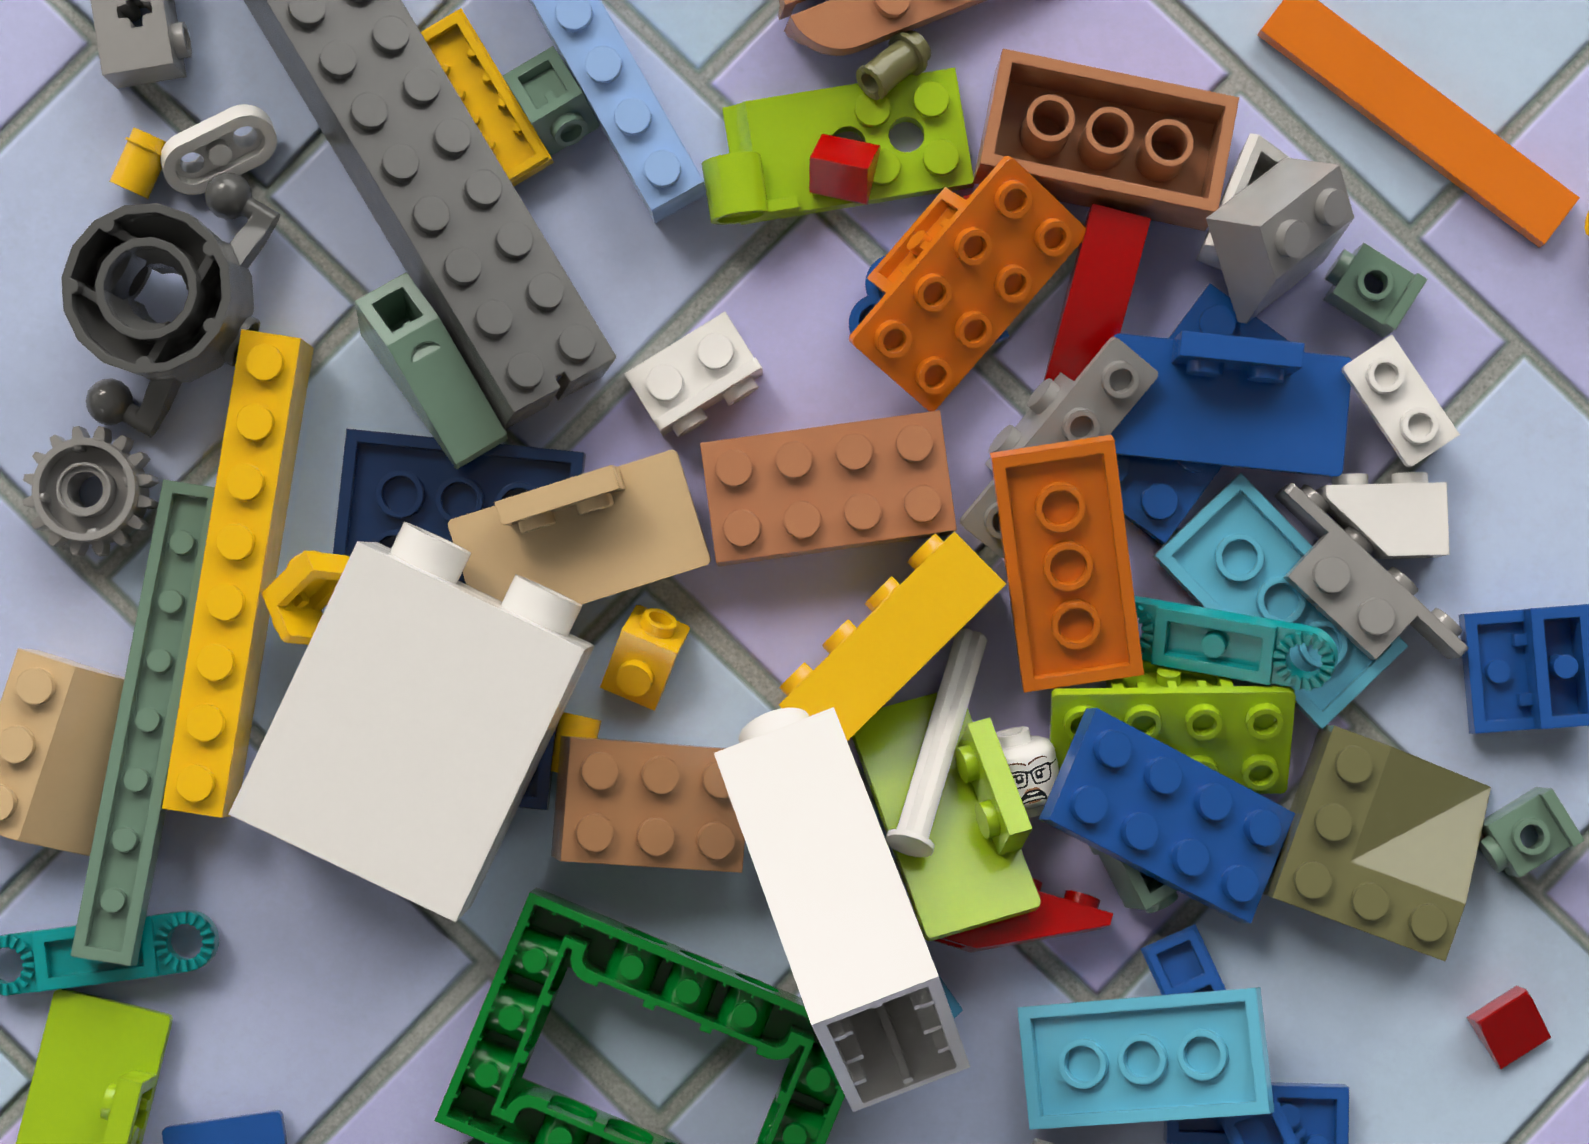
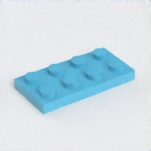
[1152,473,1408,729]
[1017,987,1274,1130]

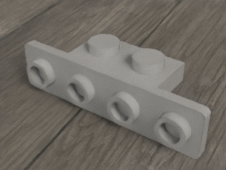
[960,337,1158,558]
[1275,483,1469,660]

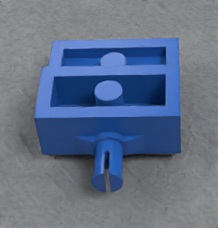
[1459,604,1589,734]

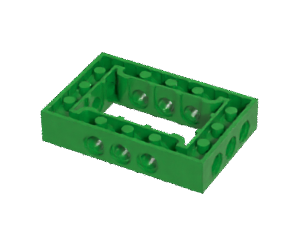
[434,888,845,1144]

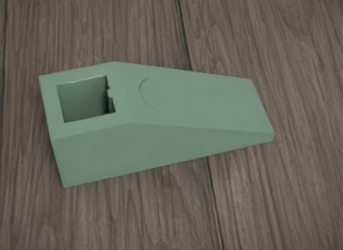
[355,272,508,469]

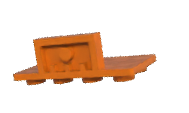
[849,156,1086,412]

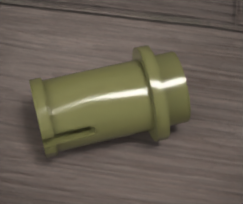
[856,30,931,100]

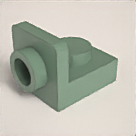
[503,46,599,155]

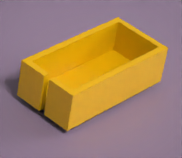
[779,531,1006,741]

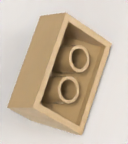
[0,648,125,856]

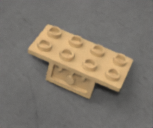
[448,450,711,605]

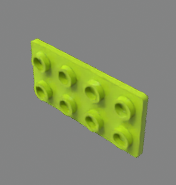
[1049,660,1296,794]
[852,692,1041,941]
[16,988,173,1144]

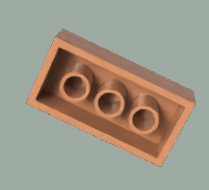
[973,48,1240,231]
[700,410,957,567]

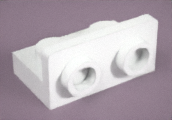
[624,312,763,437]
[1342,334,1460,467]

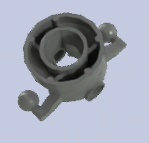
[61,173,280,437]

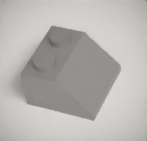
[1206,157,1354,324]

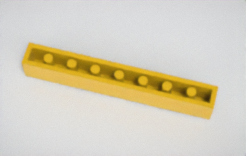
[162,329,314,818]

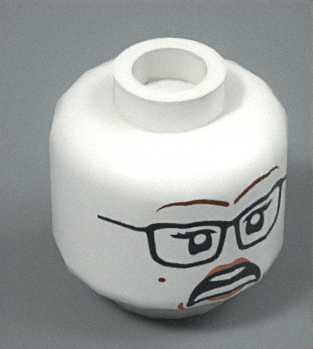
[996,726,1059,818]

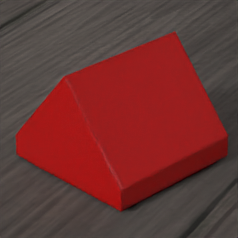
[809,134,881,205]

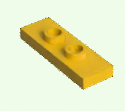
[421,8,554,186]

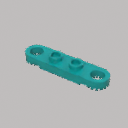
[1134,596,1338,691]
[0,910,219,996]

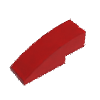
[1044,204,1151,381]

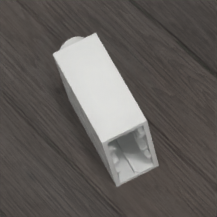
[228,522,595,922]
[714,707,970,1112]

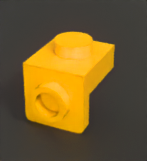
[261,550,350,645]
[600,605,690,711]

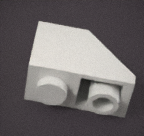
[1315,472,1450,559]

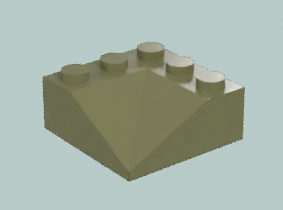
[1263,725,1491,961]

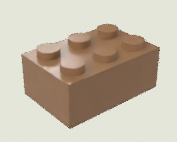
[551,736,745,873]

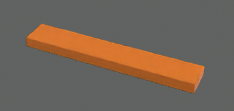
[1257,0,1580,248]

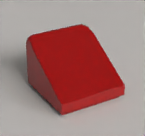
[1466,985,1551,1069]

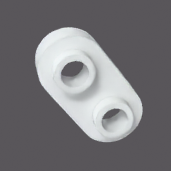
[160,104,277,195]

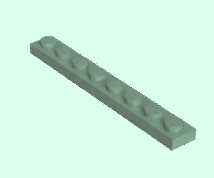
[71,479,215,966]

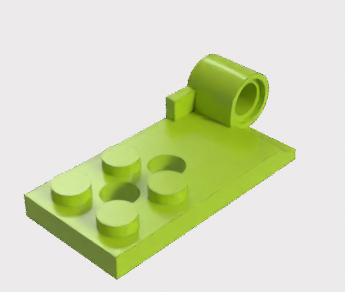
[701,67,974,225]

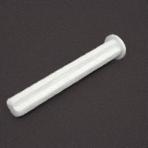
[885,628,987,857]

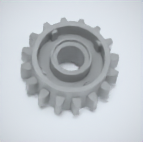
[23,426,159,557]

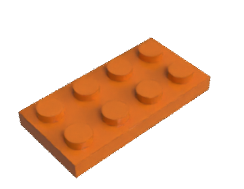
[990,435,1144,693]

